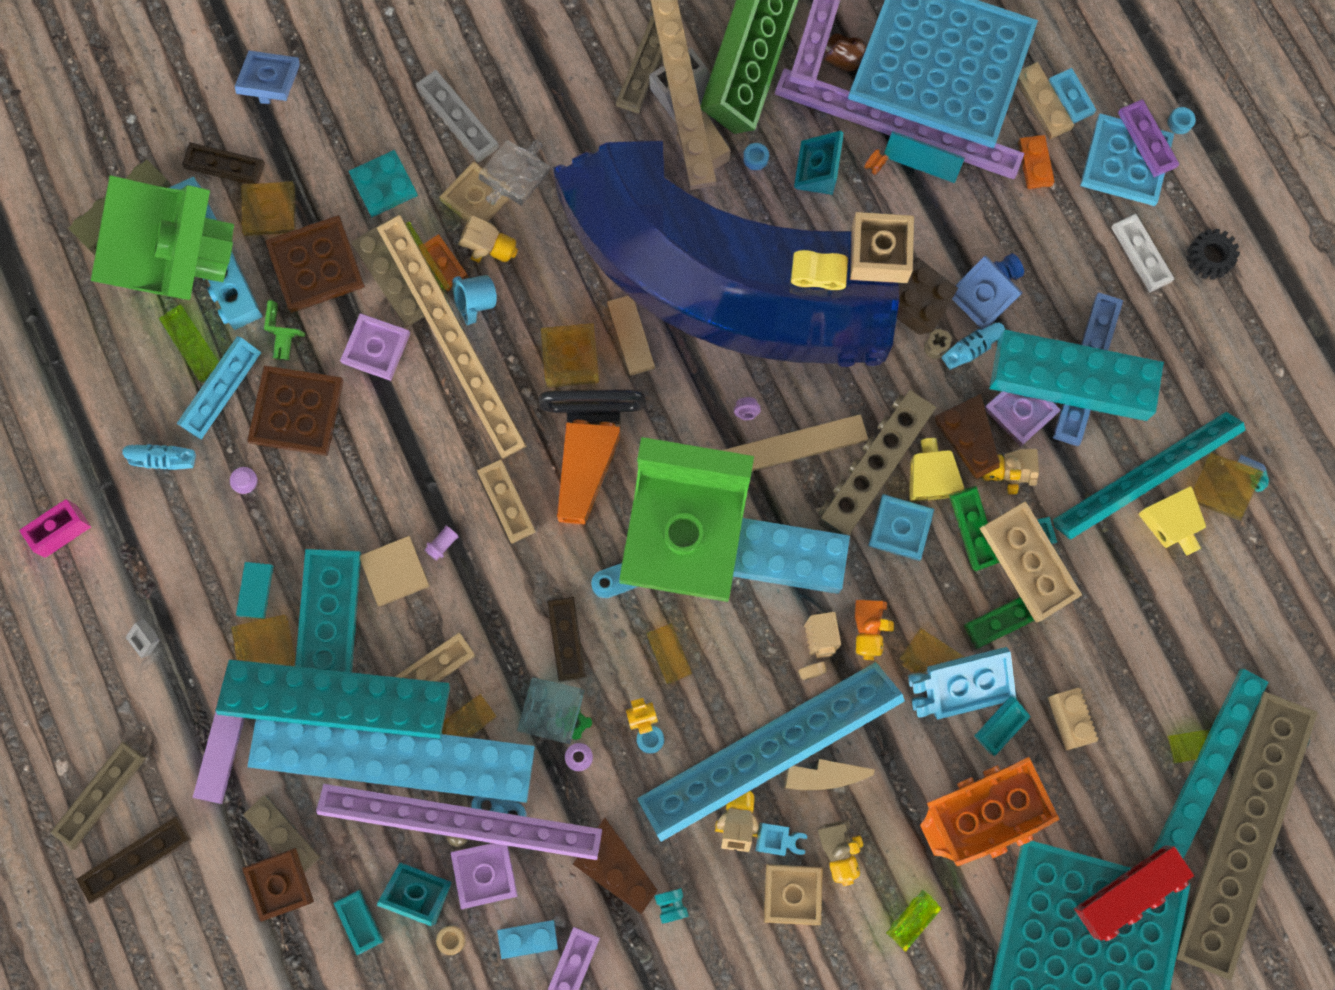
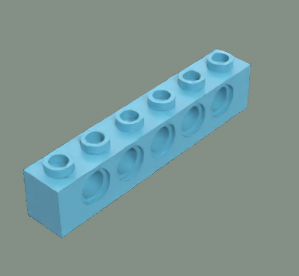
[169,176,263,330]

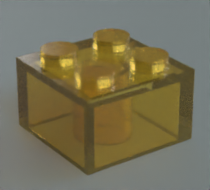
[541,323,600,388]

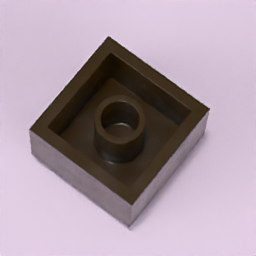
[879,258,958,335]

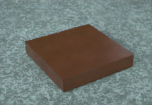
[242,848,314,922]

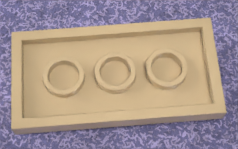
[980,501,1082,623]

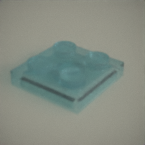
[517,677,585,744]

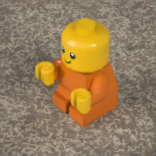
[855,600,894,660]

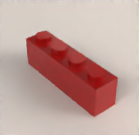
[1074,845,1194,941]

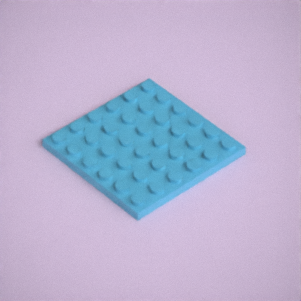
[848,0,1038,149]

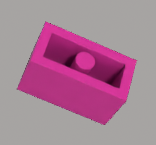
[19,499,91,558]

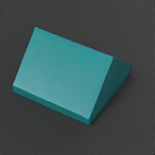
[794,130,844,195]
[377,863,452,926]

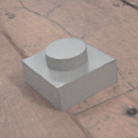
[126,619,160,658]

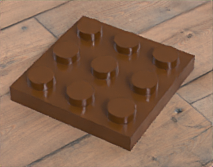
[265,215,365,313]
[247,365,344,456]

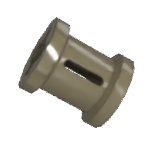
[924,329,952,359]

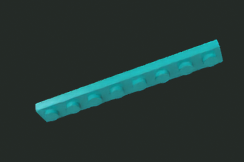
[1053,412,1245,540]
[1150,669,1269,859]

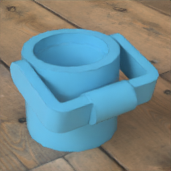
[452,275,497,325]

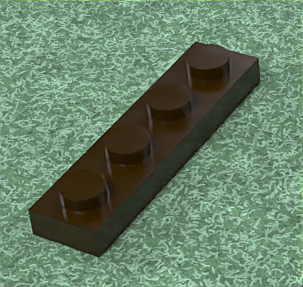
[76,817,192,904]

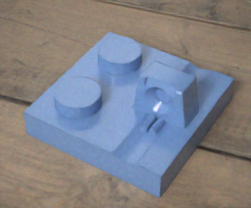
[235,51,300,104]
[952,256,1023,330]

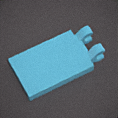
[908,647,1016,720]

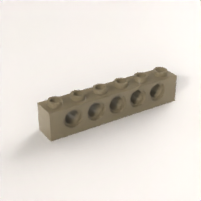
[818,390,936,535]

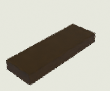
[182,142,265,186]
[547,597,586,682]

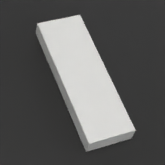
[1111,214,1174,293]

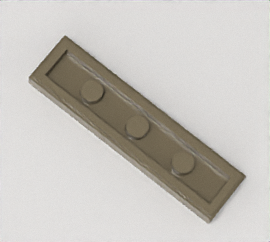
[616,16,662,114]
[50,741,147,850]

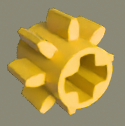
[626,698,658,734]

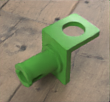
[264,300,305,361]

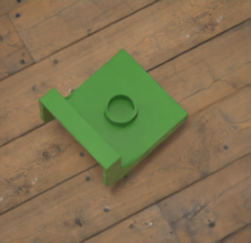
[90,175,234,300]
[619,437,754,602]

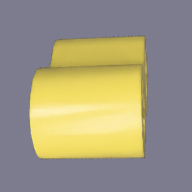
[791,250,848,290]

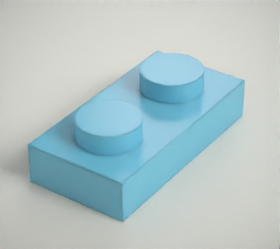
[1049,68,1096,123]
[497,920,559,959]

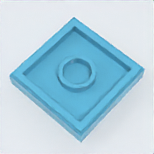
[868,494,934,561]

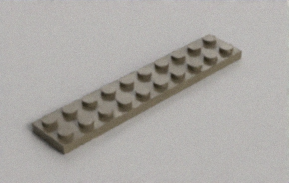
[1176,691,1318,980]

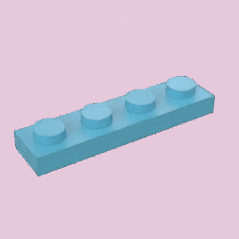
[176,336,261,439]

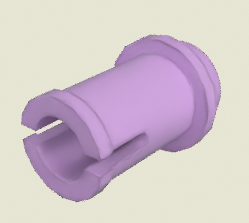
[425,526,458,561]

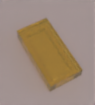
[646,623,692,685]

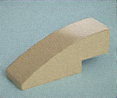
[784,759,875,791]

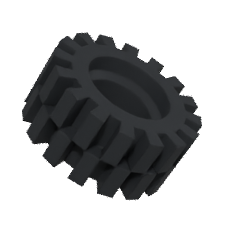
[1186,229,1240,280]

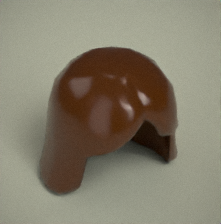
[823,33,867,71]

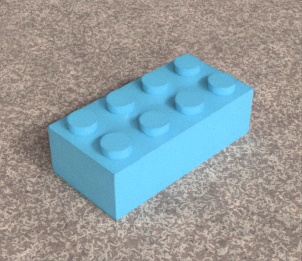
[733,518,850,594]

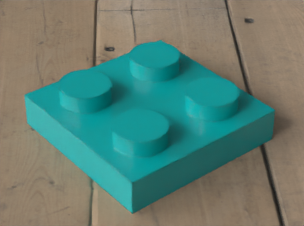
[348,149,418,218]

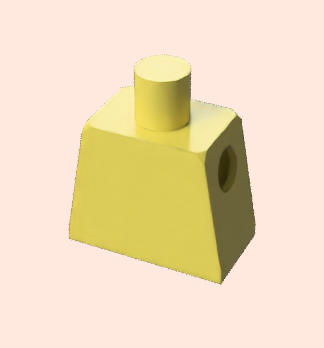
[909,438,964,502]
[1138,486,1206,556]

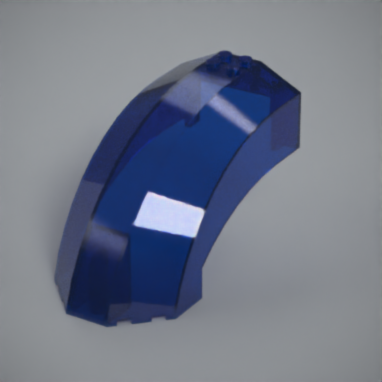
[554,141,899,367]

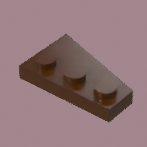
[935,394,1000,479]
[572,818,658,914]

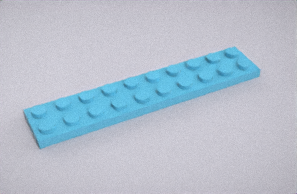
[637,662,905,842]
[247,719,535,803]

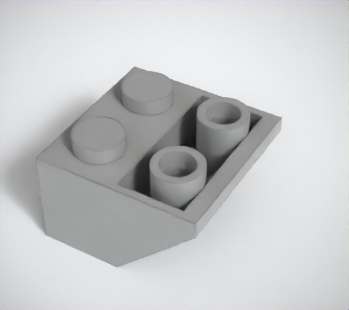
[650,48,710,123]

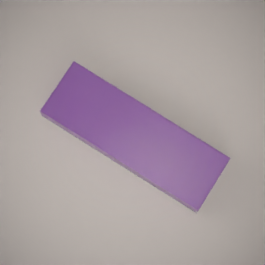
[1118,99,1179,177]

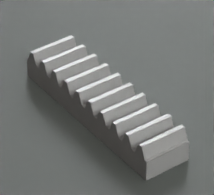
[416,70,499,163]

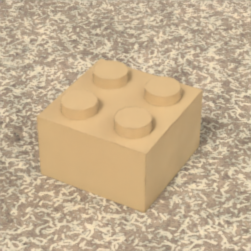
[850,212,914,283]

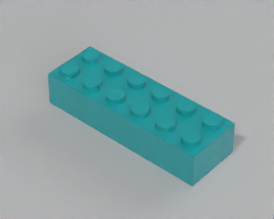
[989,329,1164,421]

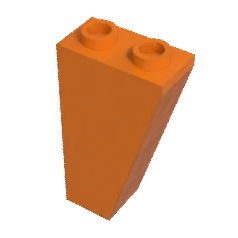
[557,420,621,524]

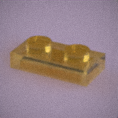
[442,694,497,738]

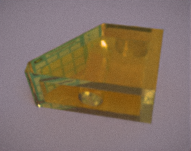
[899,628,965,674]

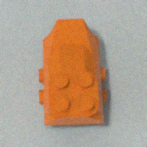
[920,757,1060,866]

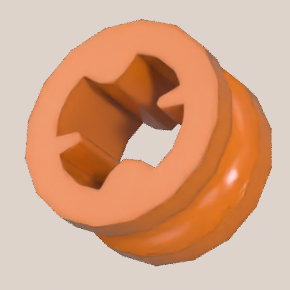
[864,149,888,175]

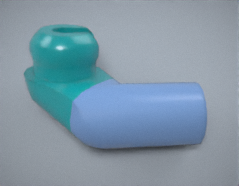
[1236,455,1269,492]

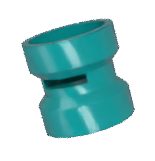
[654,888,689,924]

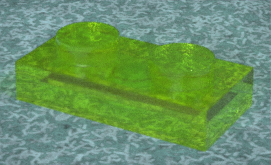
[886,889,942,952]

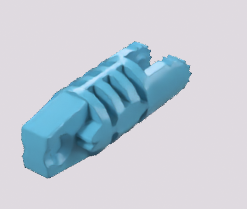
[942,322,1005,370]
[122,444,196,470]

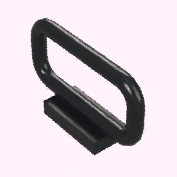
[538,390,646,424]

